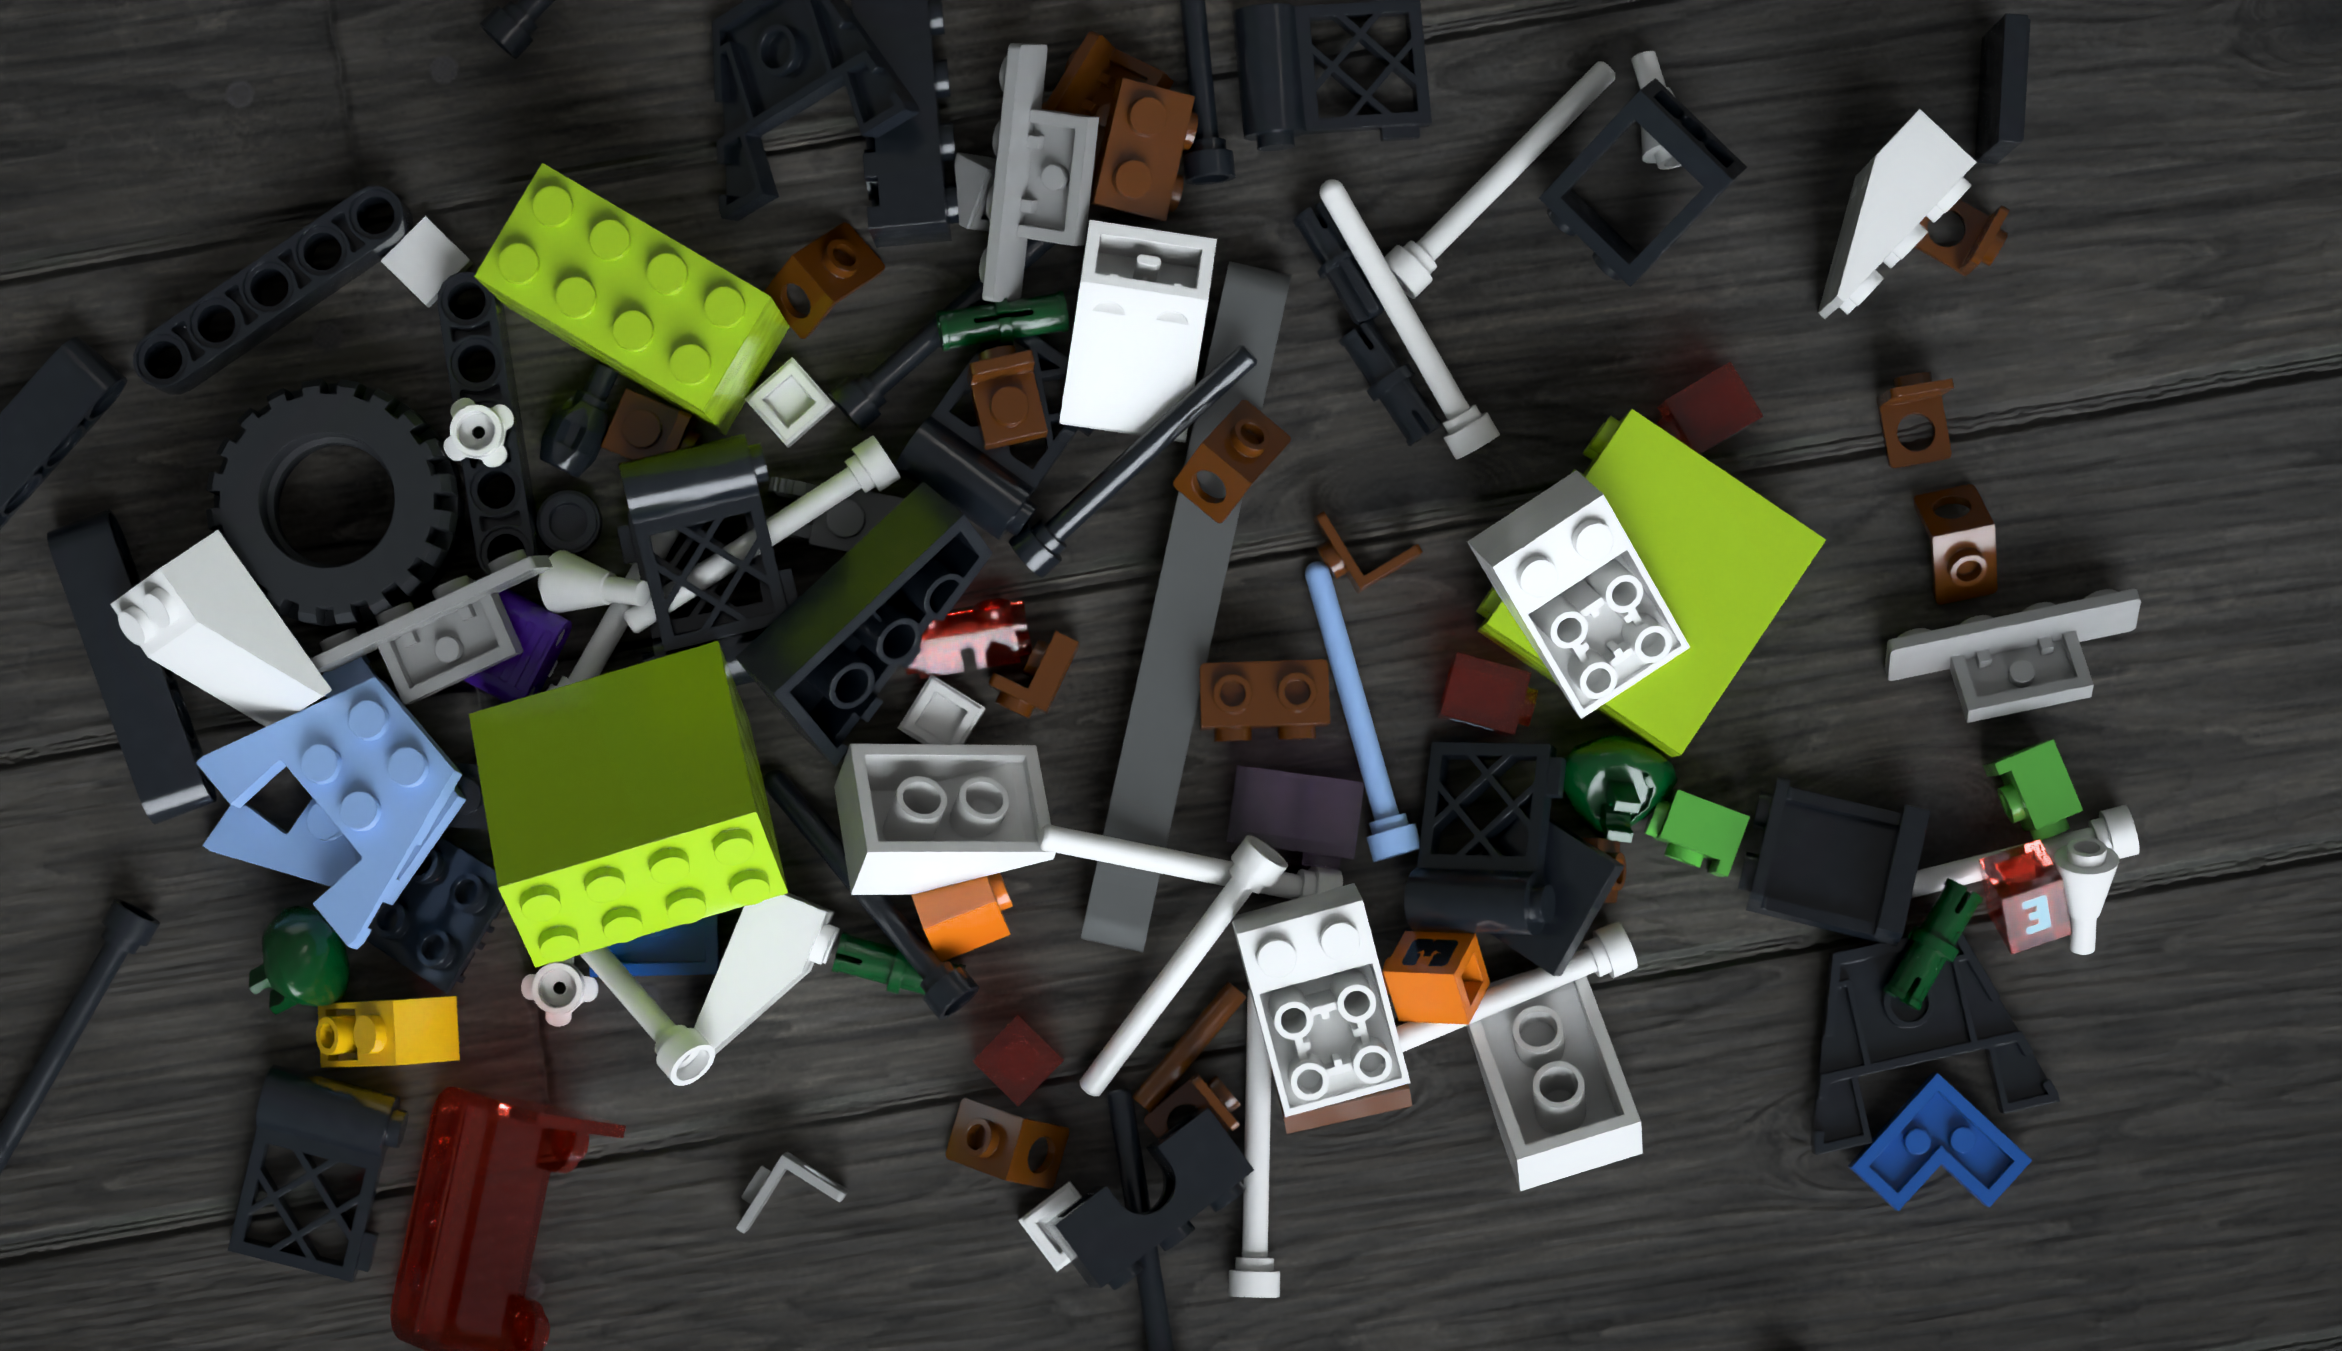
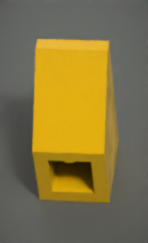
[316,996,460,1068]

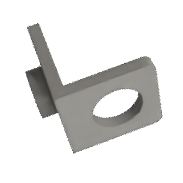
[736,1151,849,1234]

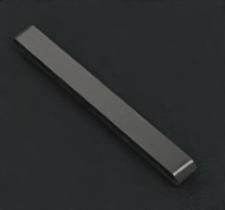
[1081,261,1292,953]

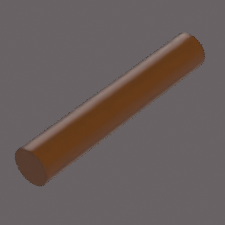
[1132,981,1247,1113]

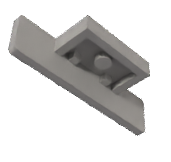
[979,43,1099,302]
[310,549,553,705]
[1885,589,2141,723]

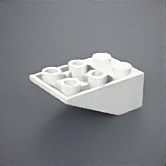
[1818,109,1976,319]
[1059,220,1217,443]
[1467,470,1690,719]
[1231,883,1410,1117]

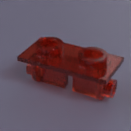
[905,598,1032,679]

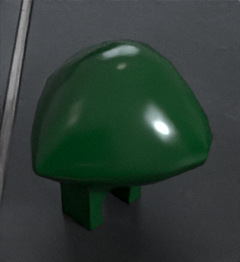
[1564,735,1678,843]
[248,906,350,1015]

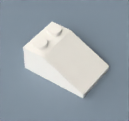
[110,530,332,727]
[834,744,1056,895]
[694,893,840,1055]
[1467,970,1643,1191]

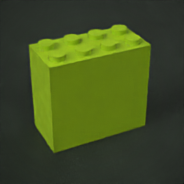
[474,163,790,435]
[1476,409,1826,759]
[469,641,788,968]

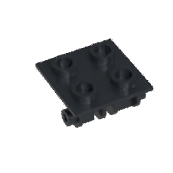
[366,836,505,994]

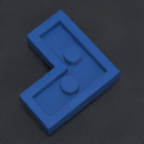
[1848,1072,2032,1211]

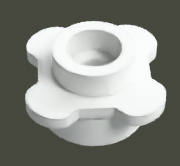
[444,398,514,468]
[521,956,599,1027]

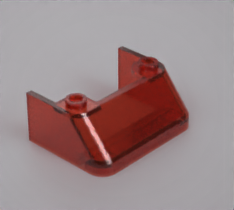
[390,1087,626,1351]

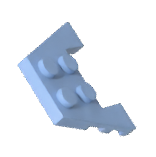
[202,655,467,905]
[196,677,462,949]

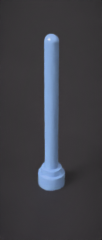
[1305,561,1420,862]

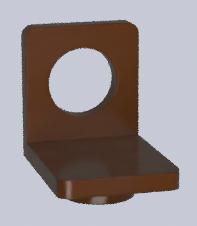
[1914,199,2010,277]
[764,222,885,339]
[1876,372,1954,469]
[1173,400,1291,523]
[1914,484,1998,605]
[1313,511,1423,594]
[1144,1072,1241,1138]
[946,1098,1069,1189]

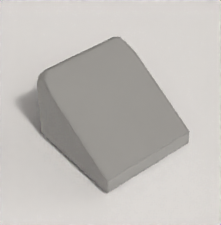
[955,152,996,232]

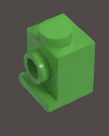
[1983,739,2083,842]
[1644,789,1750,877]

